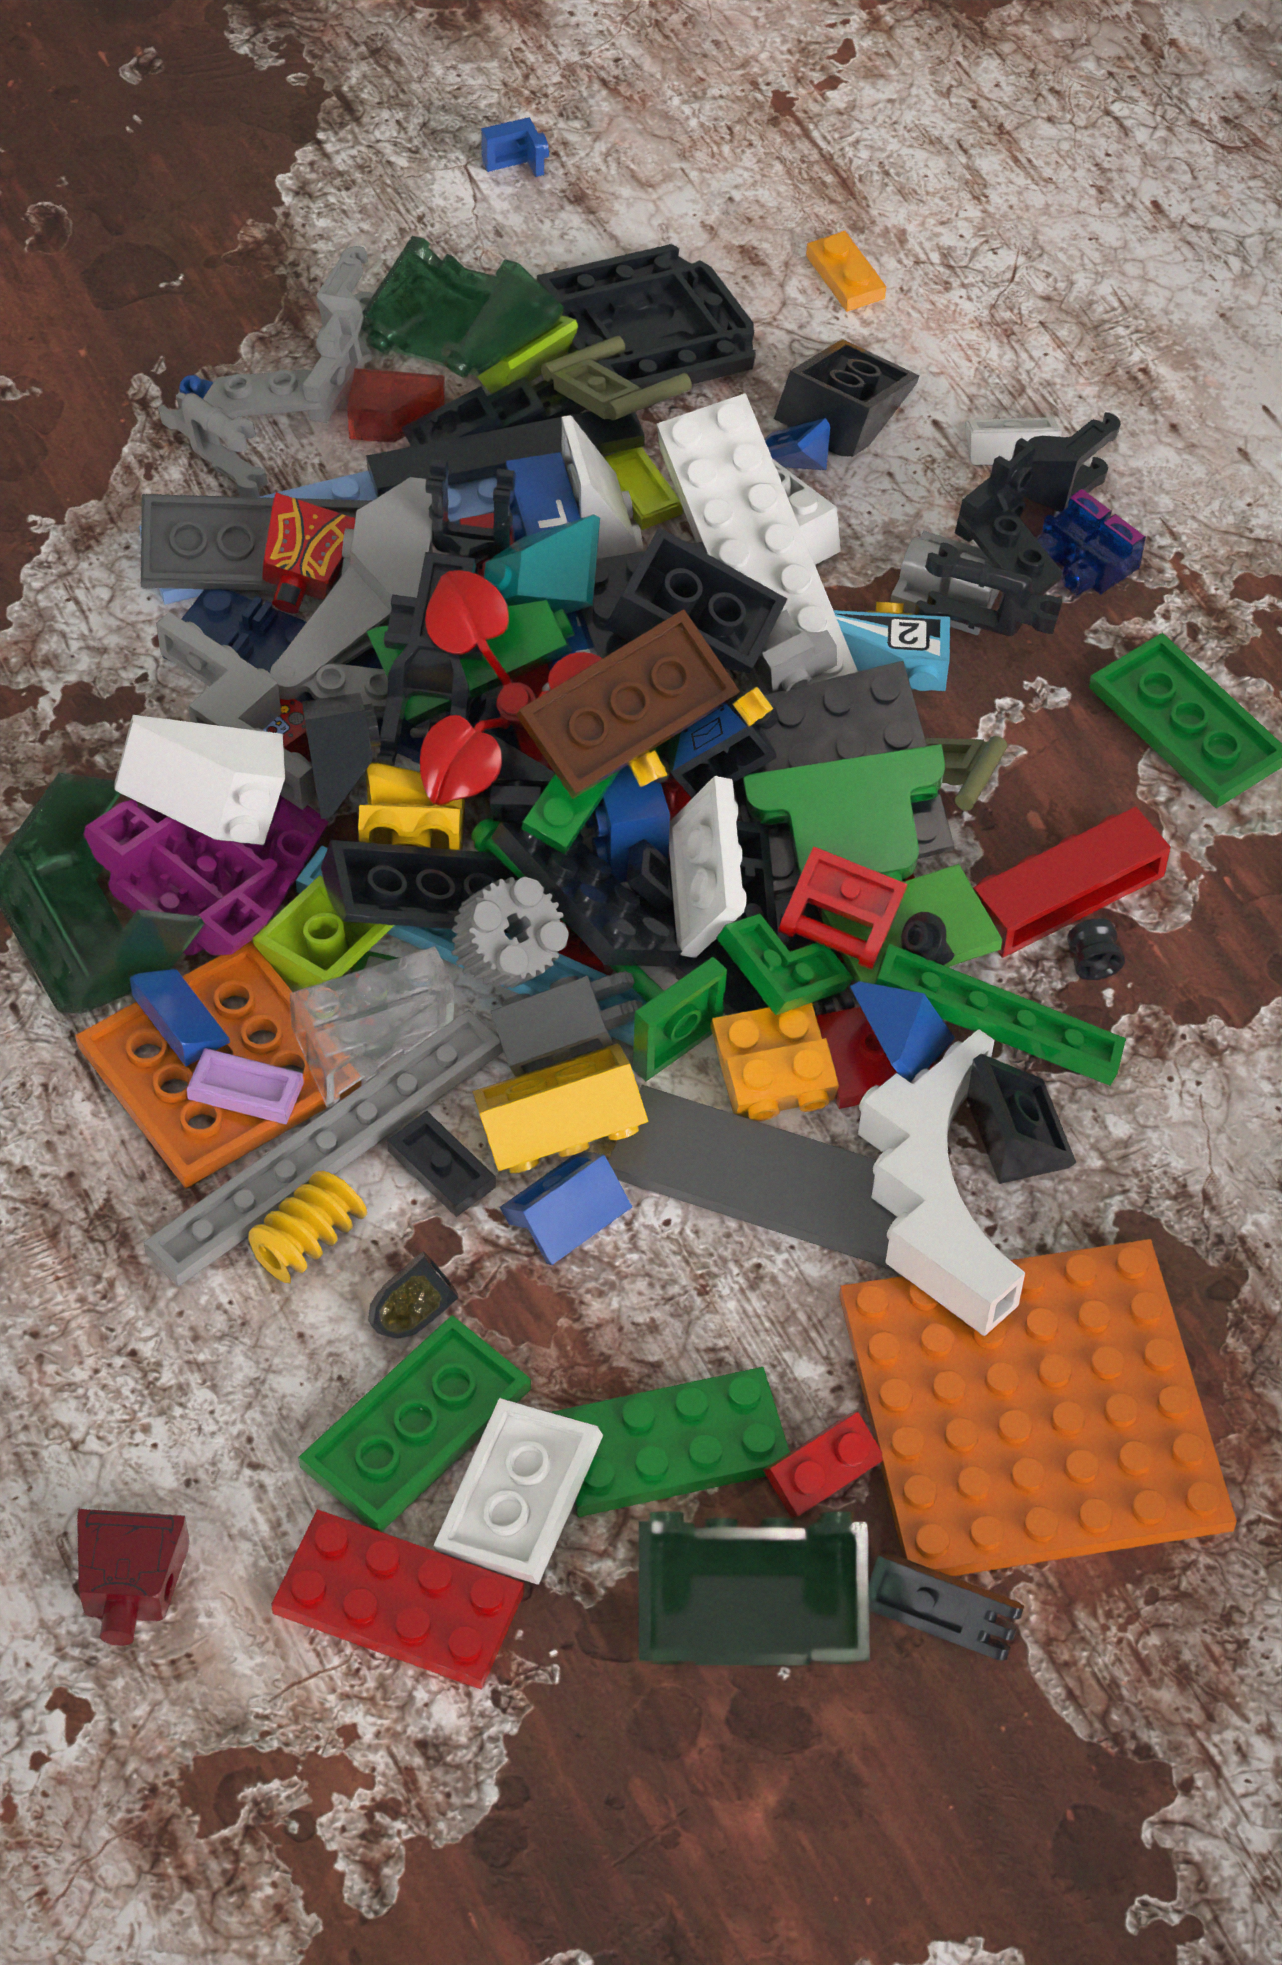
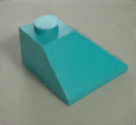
[484,514,600,614]

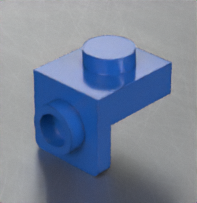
[481,117,549,177]

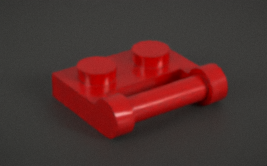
[778,846,908,970]

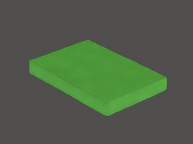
[822,864,1002,984]

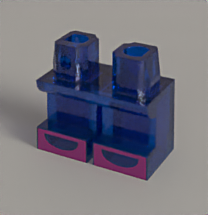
[1036,488,1146,596]

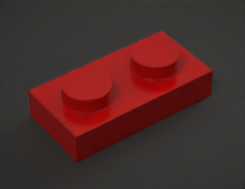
[763,1411,883,1517]

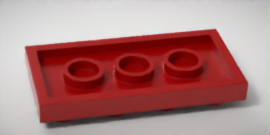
[271,1509,524,1690]

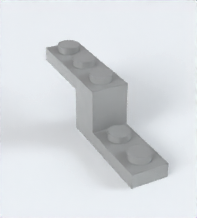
[156,612,316,810]

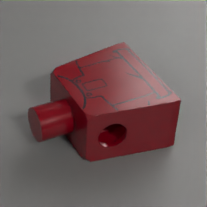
[77,1509,190,1646]

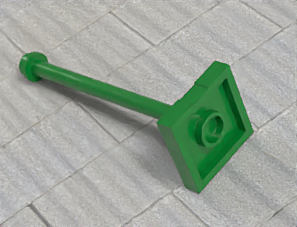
[471,818,727,1082]

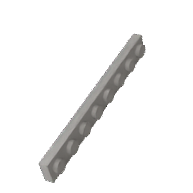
[144,1010,503,1287]

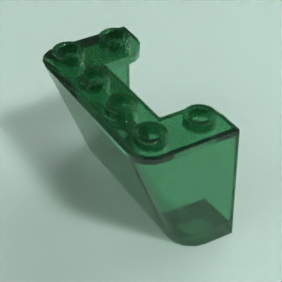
[637,1511,870,1666]

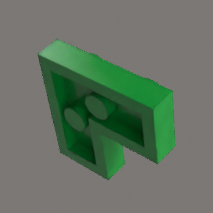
[716,914,854,1015]

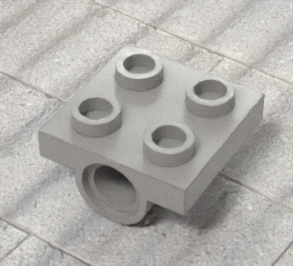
[891,530,1000,635]

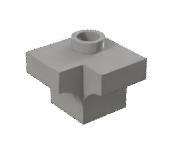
[754,610,837,694]

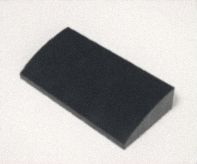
[321,840,519,933]

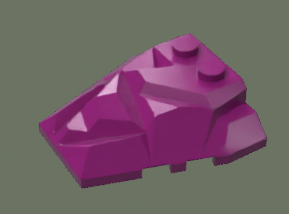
[84,795,329,955]

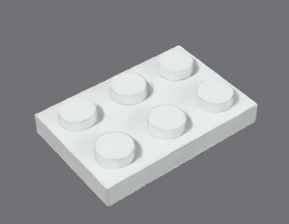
[669,776,746,958]
[433,1398,603,1585]

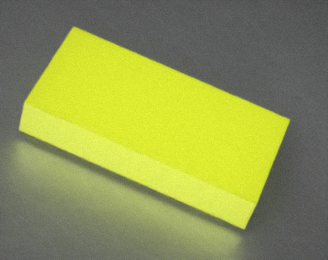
[604,447,683,530]

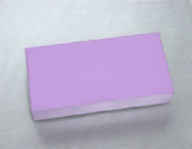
[187,1048,304,1125]

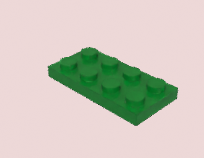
[1089,633,1282,809]
[298,1315,531,1532]
[552,1366,790,1517]

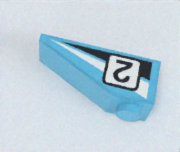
[833,610,950,691]

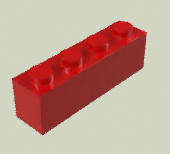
[973,806,1171,958]

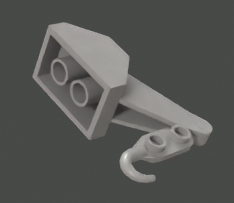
[270,477,446,738]

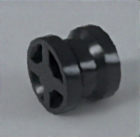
[1067,918,1125,980]

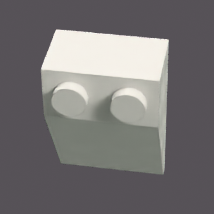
[562,415,643,559]
[114,715,285,845]

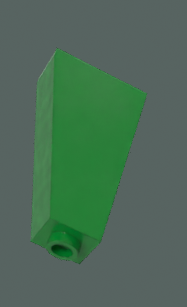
[367,600,575,726]

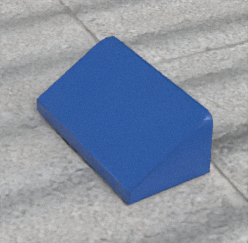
[130,969,230,1067]

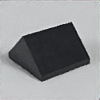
[967,1054,1076,1184]

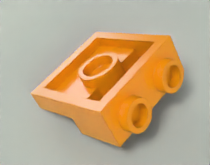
[710,1003,839,1122]

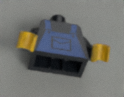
[629,686,778,798]

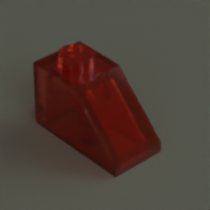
[347,368,446,443]

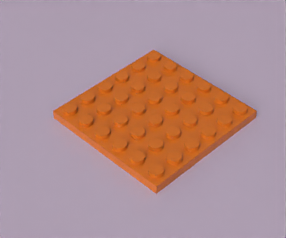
[839,1239,1237,1576]

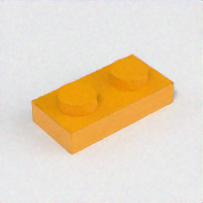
[806,231,886,312]

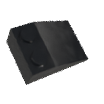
[774,339,920,457]
[604,527,788,674]

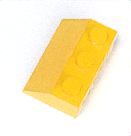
[472,1043,648,1173]

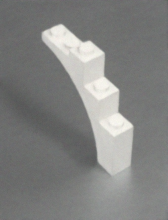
[858,1029,1025,1336]

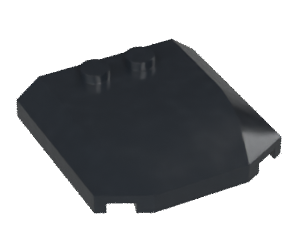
[535,244,756,389]

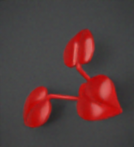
[420,570,603,806]

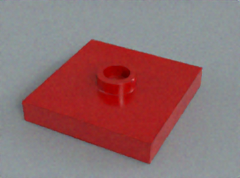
[816,1007,934,1109]

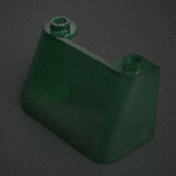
[361,235,565,378]

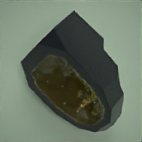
[368,1251,458,1339]

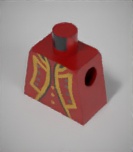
[262,492,356,614]

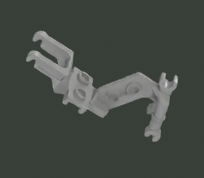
[158,246,377,497]

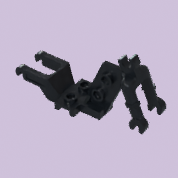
[914,412,1121,636]
[376,459,516,766]

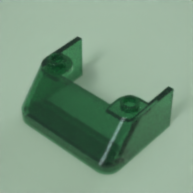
[0,772,205,1014]

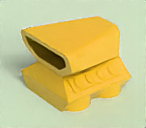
[358,762,465,850]

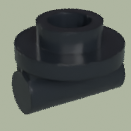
[901,912,954,965]

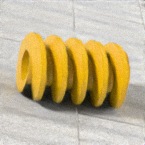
[249,1171,368,1284]

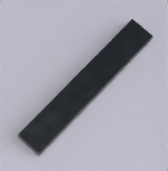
[366,411,645,498]

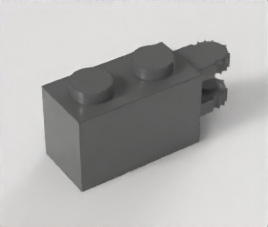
[491,971,643,1077]

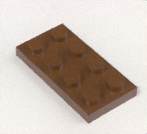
[516,609,740,799]

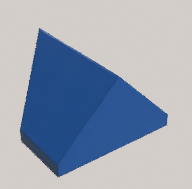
[850,981,955,1083]

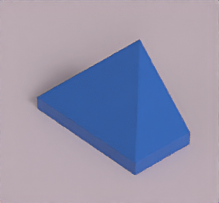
[764,418,830,470]

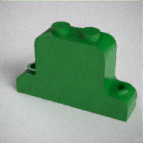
[743,744,945,882]

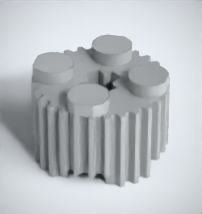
[451,877,569,988]

